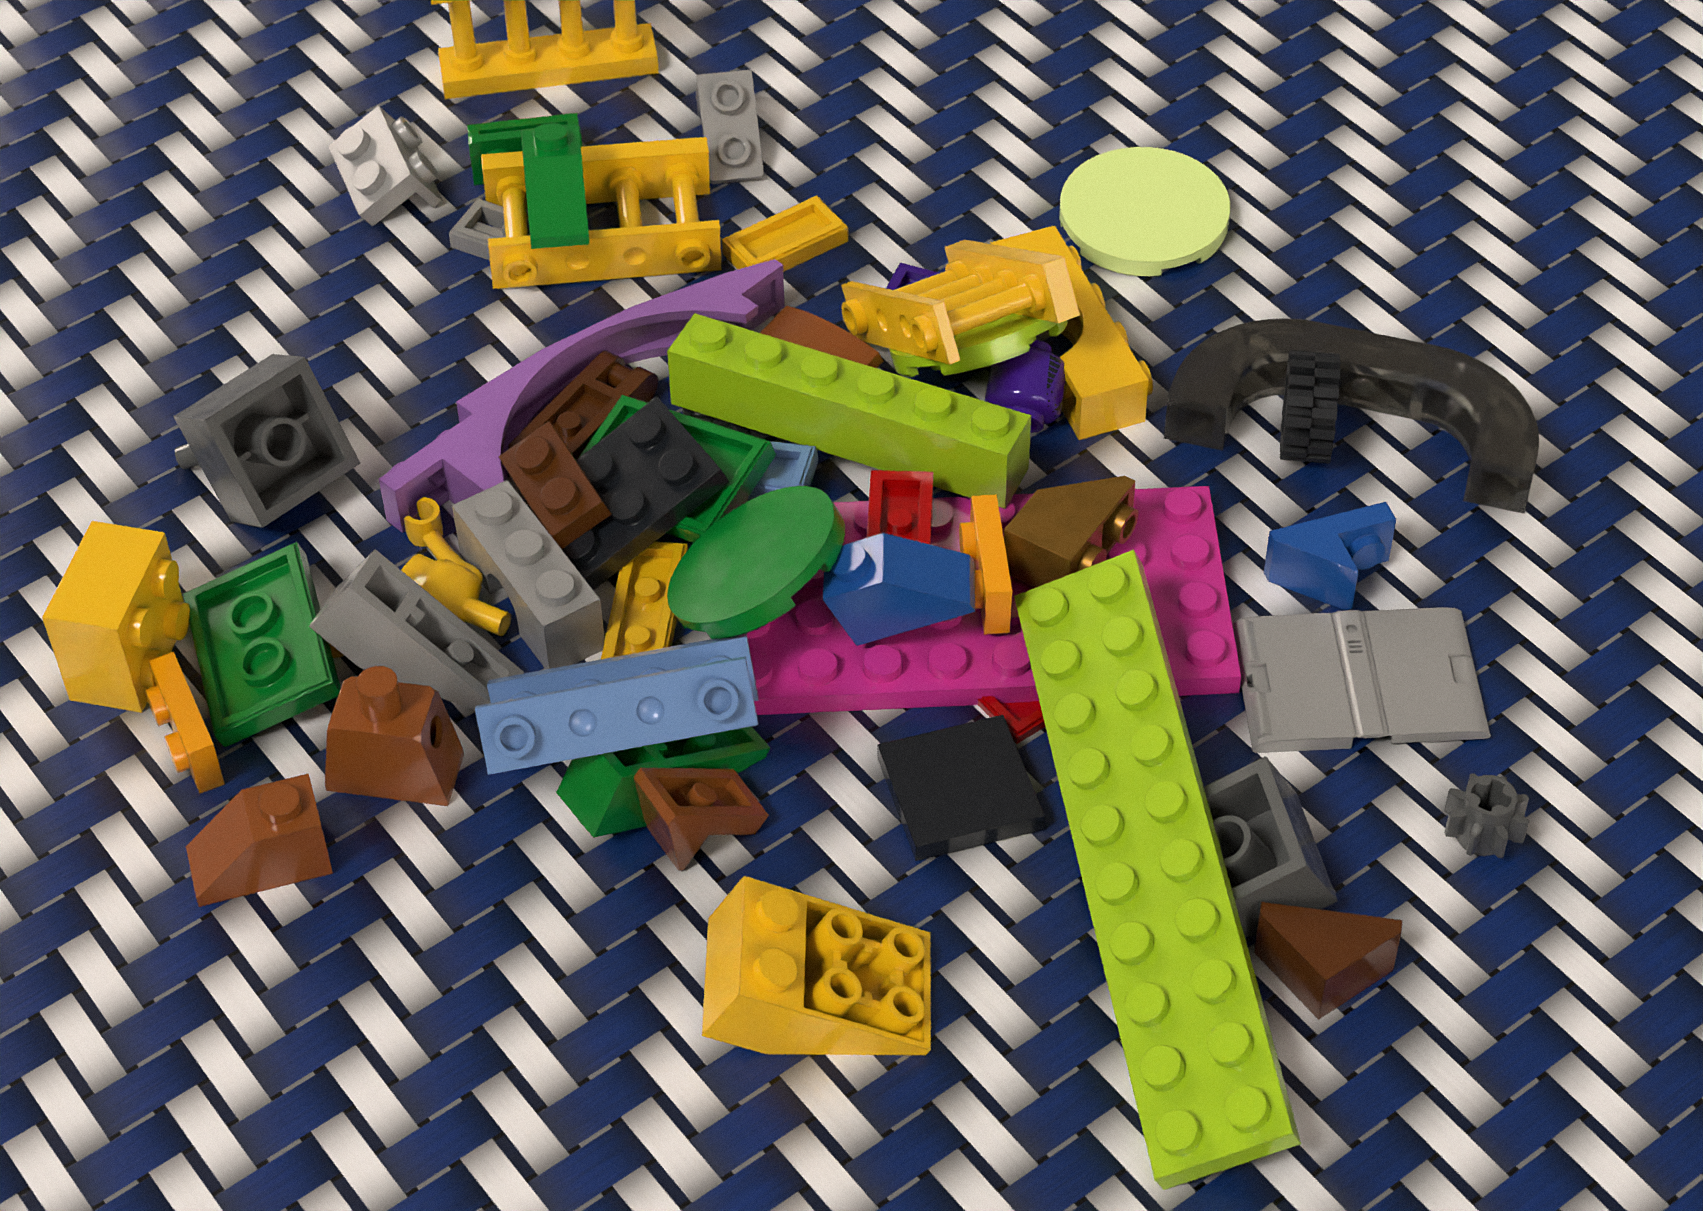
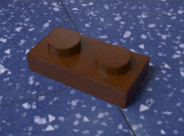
[498,421,612,549]

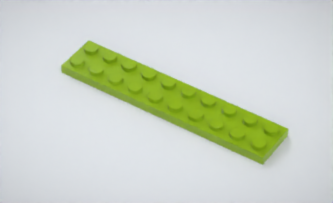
[1014,550,1301,1190]

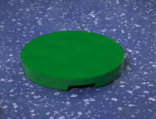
[667,486,845,639]

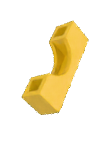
[990,225,1153,440]

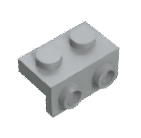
[328,105,443,226]

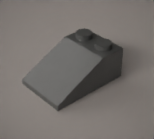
[1204,756,1338,937]

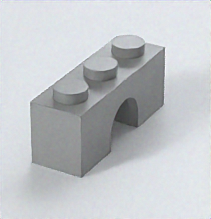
[452,480,605,669]

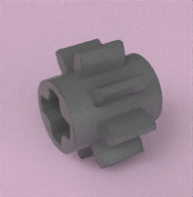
[1444,773,1530,858]

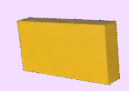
[722,195,848,272]

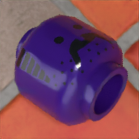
[985,340,1067,433]

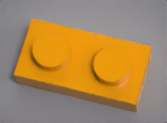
[959,494,1012,635]
[145,651,225,794]

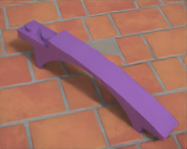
[379,259,785,533]

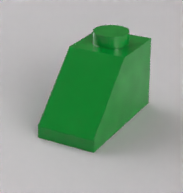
[521,123,590,249]

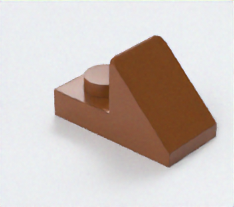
[633,768,769,871]

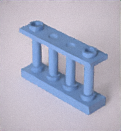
[475,633,759,775]

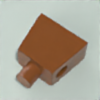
[325,666,464,806]

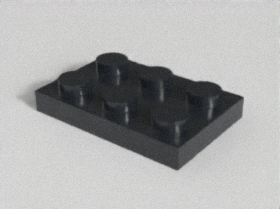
[524,396,729,591]

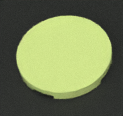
[1059,147,1230,276]

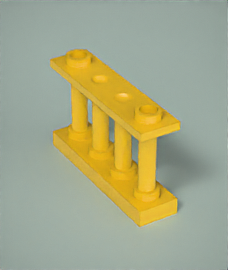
[430,0,659,99]
[481,137,722,289]
[841,240,1080,365]

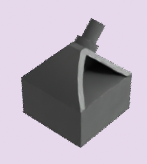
[173,354,360,528]

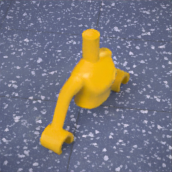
[329,497,511,658]

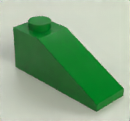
[556,726,770,838]

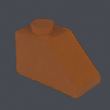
[186,773,333,907]

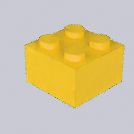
[42,521,190,713]

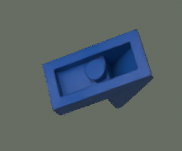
[1264,502,1396,610]

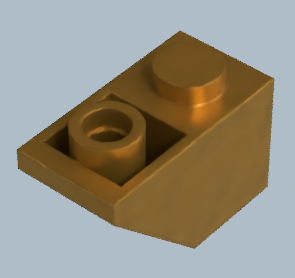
[1004,476,1139,588]

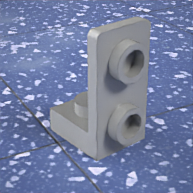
[696,69,764,184]

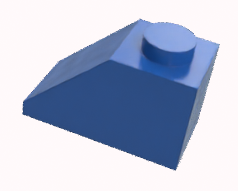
[823,533,975,646]

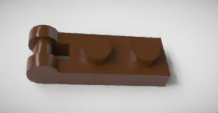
[508,350,658,460]

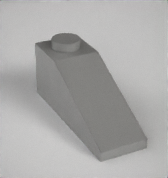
[309,549,524,710]

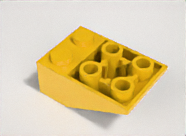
[702,876,931,1055]

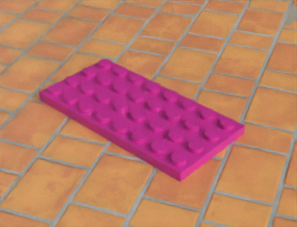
[747,486,1241,715]

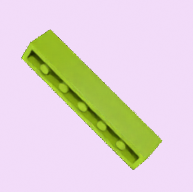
[667,313,1031,509]

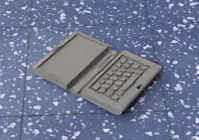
[1232,607,1491,753]

